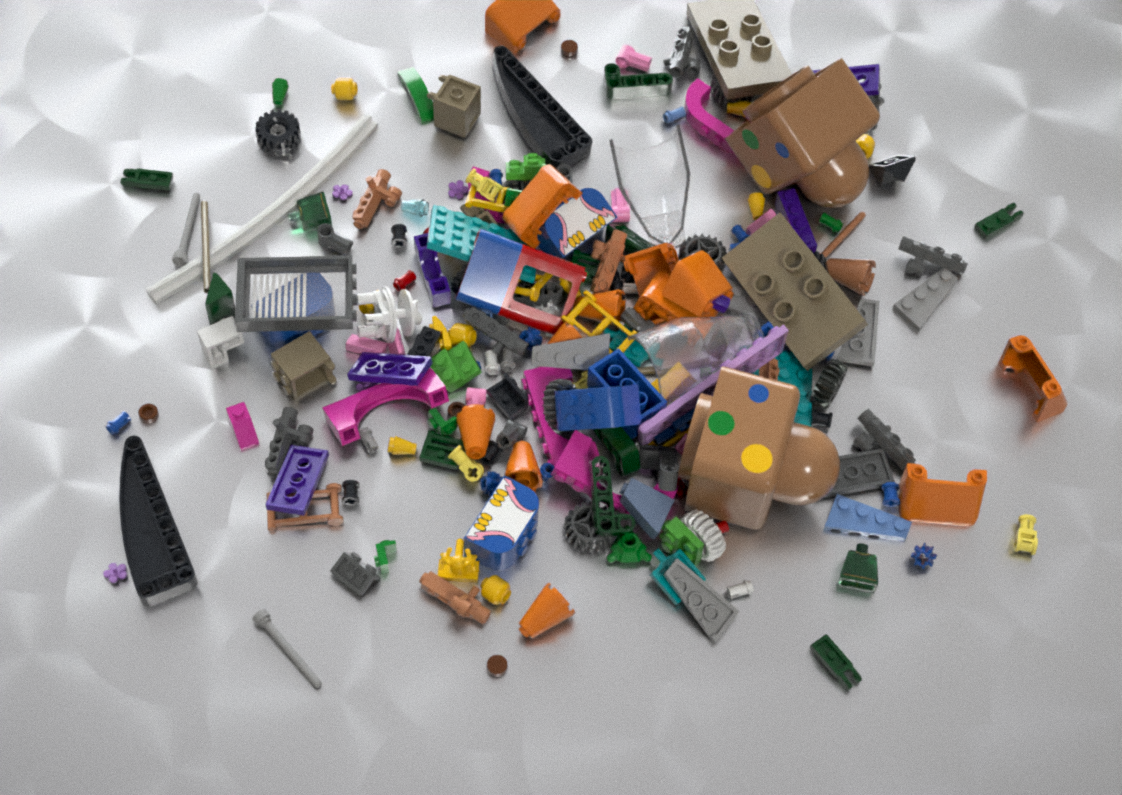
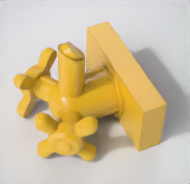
[438,538,479,583]

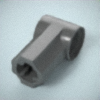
[317,224,353,255]
[620,307,657,343]
[496,419,528,450]

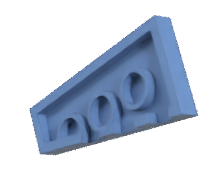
[824,494,912,542]

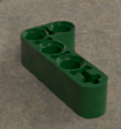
[603,63,673,99]
[592,427,640,478]
[589,456,635,537]

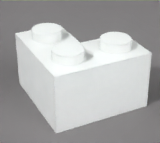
[197,316,244,368]

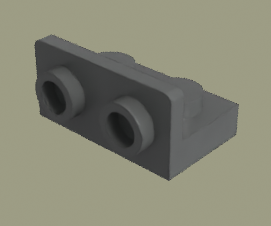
[330,552,380,596]

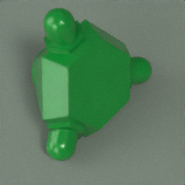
[606,525,652,563]

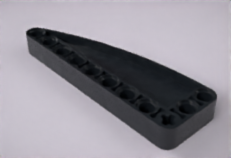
[492,46,593,168]
[119,435,198,607]

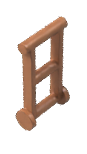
[266,483,344,531]

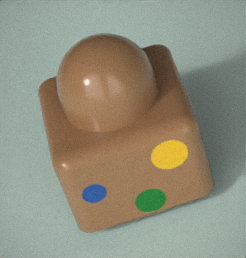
[724,58,880,208]
[678,366,840,530]

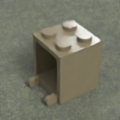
[427,74,481,138]
[270,331,337,400]

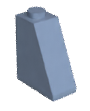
[619,478,674,539]

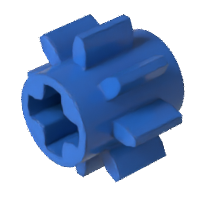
[519,327,543,351]
[480,471,503,496]
[911,543,937,569]

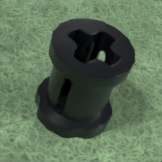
[391,224,407,248]
[811,409,833,429]
[479,440,503,466]
[342,480,360,506]

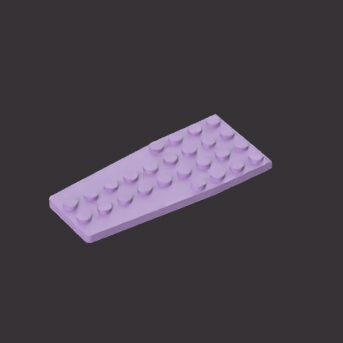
[638,325,789,445]

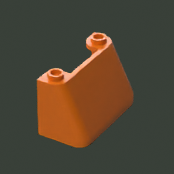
[485,0,561,54]
[503,164,583,249]
[624,242,679,326]
[662,250,734,317]
[633,271,719,350]
[998,335,1067,422]
[898,463,987,526]

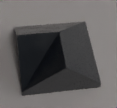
[869,155,916,186]

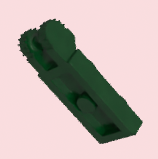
[120,168,174,191]
[974,203,1024,239]
[810,634,862,690]

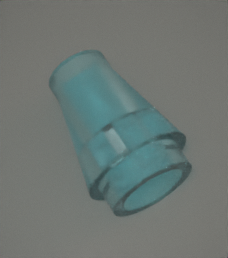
[401,199,429,217]

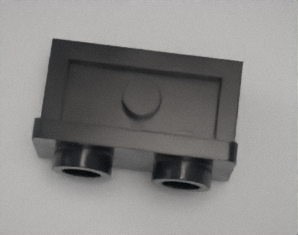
[407,326,441,356]
[487,373,529,419]

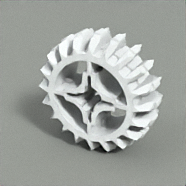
[681,509,726,562]

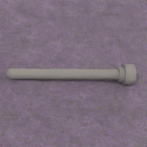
[172,193,200,266]
[252,609,322,688]

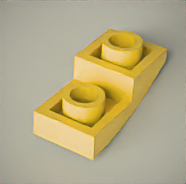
[429,316,452,351]

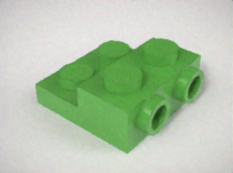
[506,153,545,180]
[430,341,482,393]
[659,516,704,566]

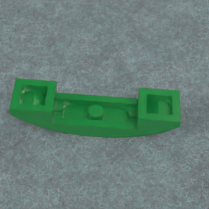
[397,67,434,124]

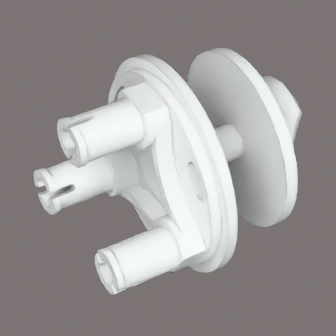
[356,286,422,343]

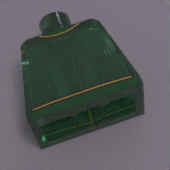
[288,191,332,231]
[837,543,878,593]

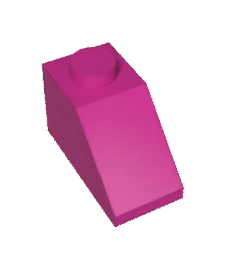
[226,402,259,451]

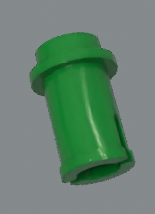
[819,213,843,233]

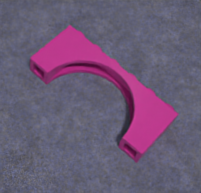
[322,367,449,446]
[521,367,599,467]
[551,430,679,521]

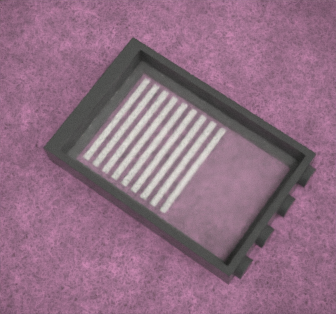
[235,255,357,332]

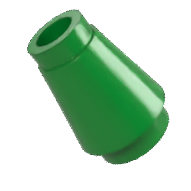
[272,78,289,106]

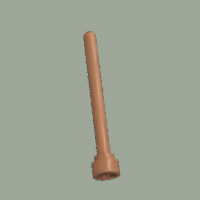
[819,211,866,258]

